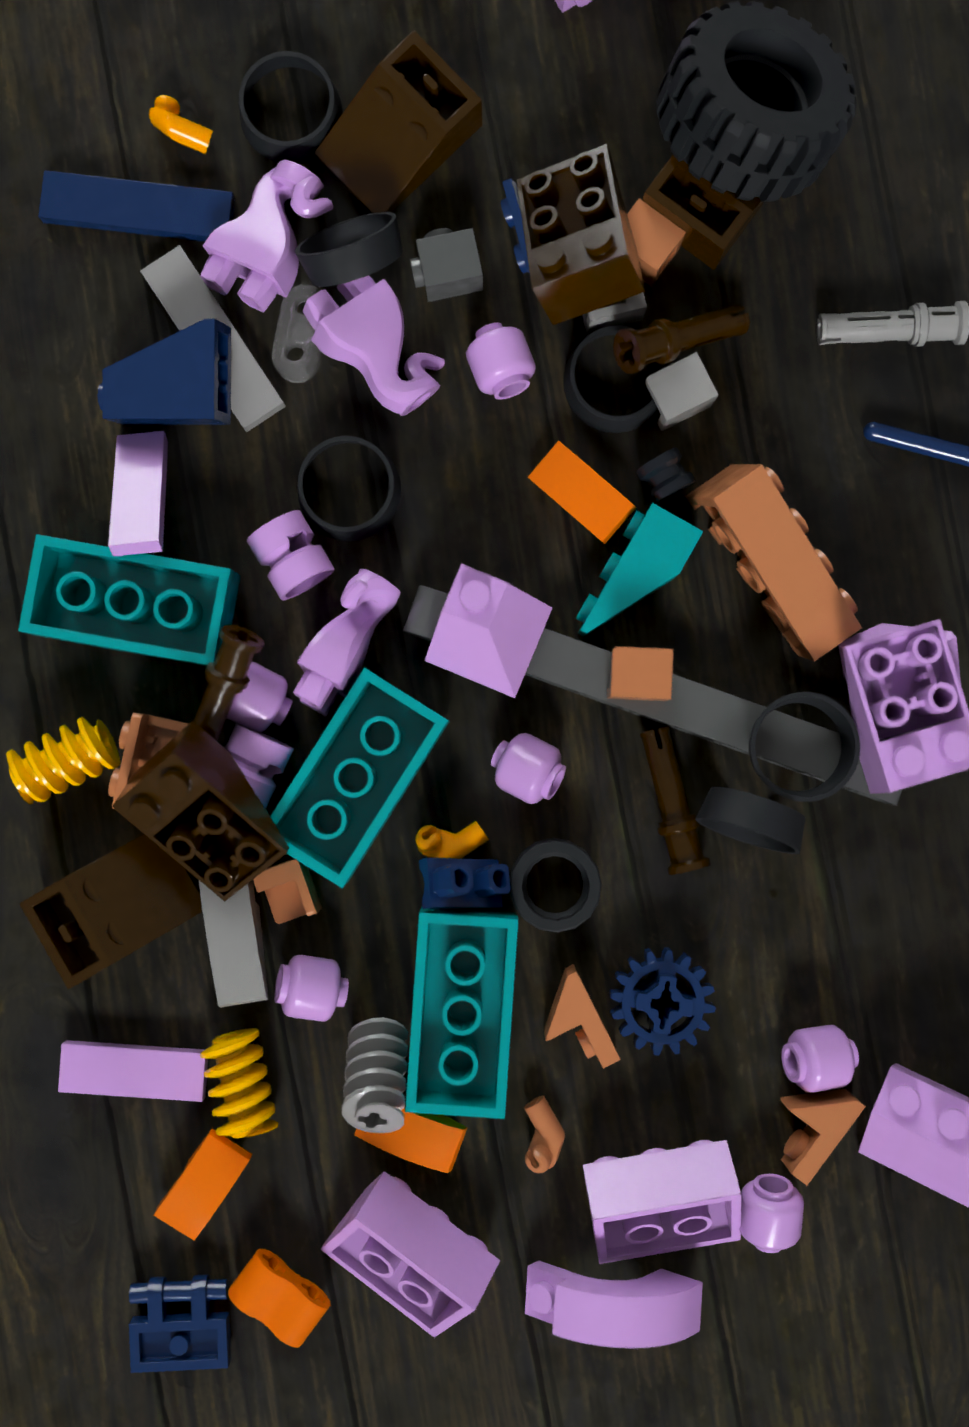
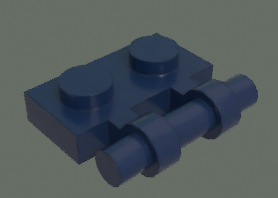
[129,1274,232,1373]

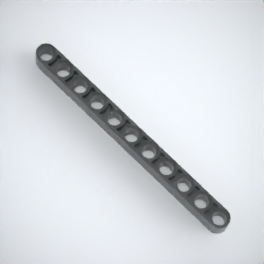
[403,585,903,806]

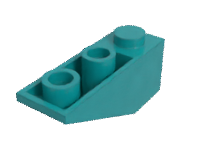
[575,503,703,637]

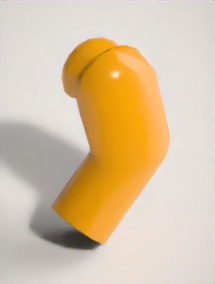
[149,95,213,154]
[415,820,489,859]

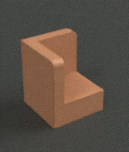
[627,198,686,287]
[607,647,673,701]
[253,858,322,924]

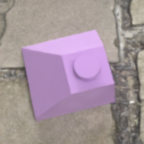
[425,564,552,698]

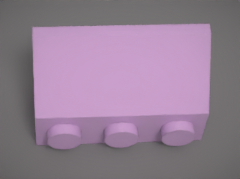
[858,1063,969,1208]
[583,1140,741,1264]
[320,1171,500,1338]

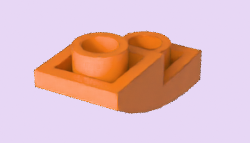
[528,440,636,544]
[354,1102,468,1173]
[153,1129,252,1240]

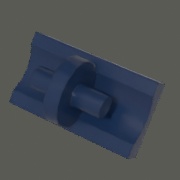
[419,858,510,909]

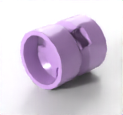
[247,510,335,601]
[225,723,294,809]

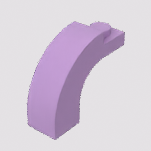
[525,1261,703,1348]

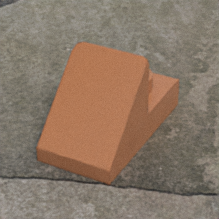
[544,964,621,1068]
[780,1089,866,1185]

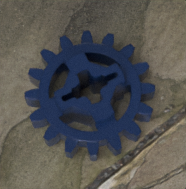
[609,947,716,1056]

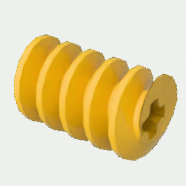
[6,716,120,805]
[200,1028,279,1138]

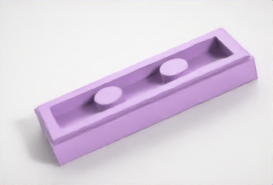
[108,431,168,556]
[58,1040,208,1102]

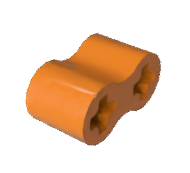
[228,1249,331,1348]

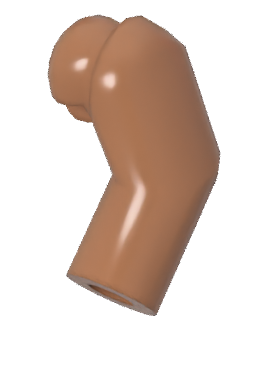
[524,1096,565,1173]

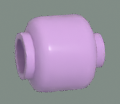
[466,322,536,399]
[227,662,292,733]
[491,733,566,804]
[274,955,349,1022]
[782,1025,859,1092]
[739,1173,804,1253]

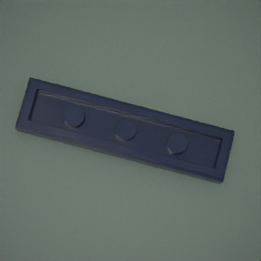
[38,170,235,242]

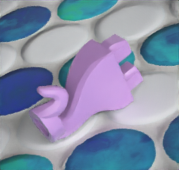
[200,160,333,313]
[302,275,445,416]
[293,569,401,716]

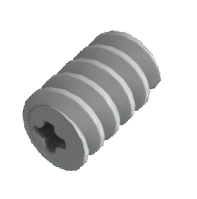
[342,1017,408,1134]

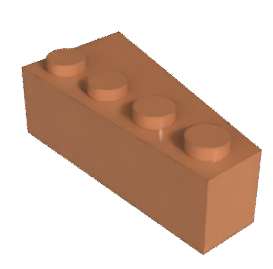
[685,464,862,662]

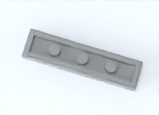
[140,245,286,432]

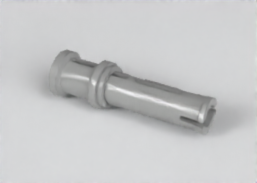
[817,301,969,347]

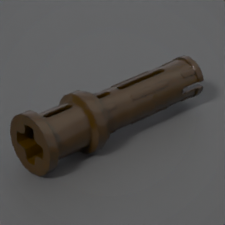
[613,304,750,374]
[194,625,265,741]
[640,726,711,875]

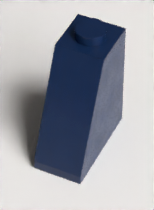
[97,318,231,425]

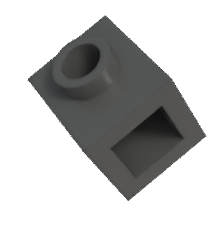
[410,228,483,302]

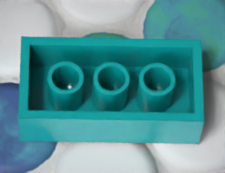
[18,534,241,666]
[270,668,450,888]
[405,907,518,1119]

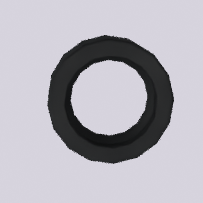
[510,838,602,933]

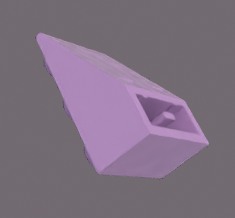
[843,619,969,794]

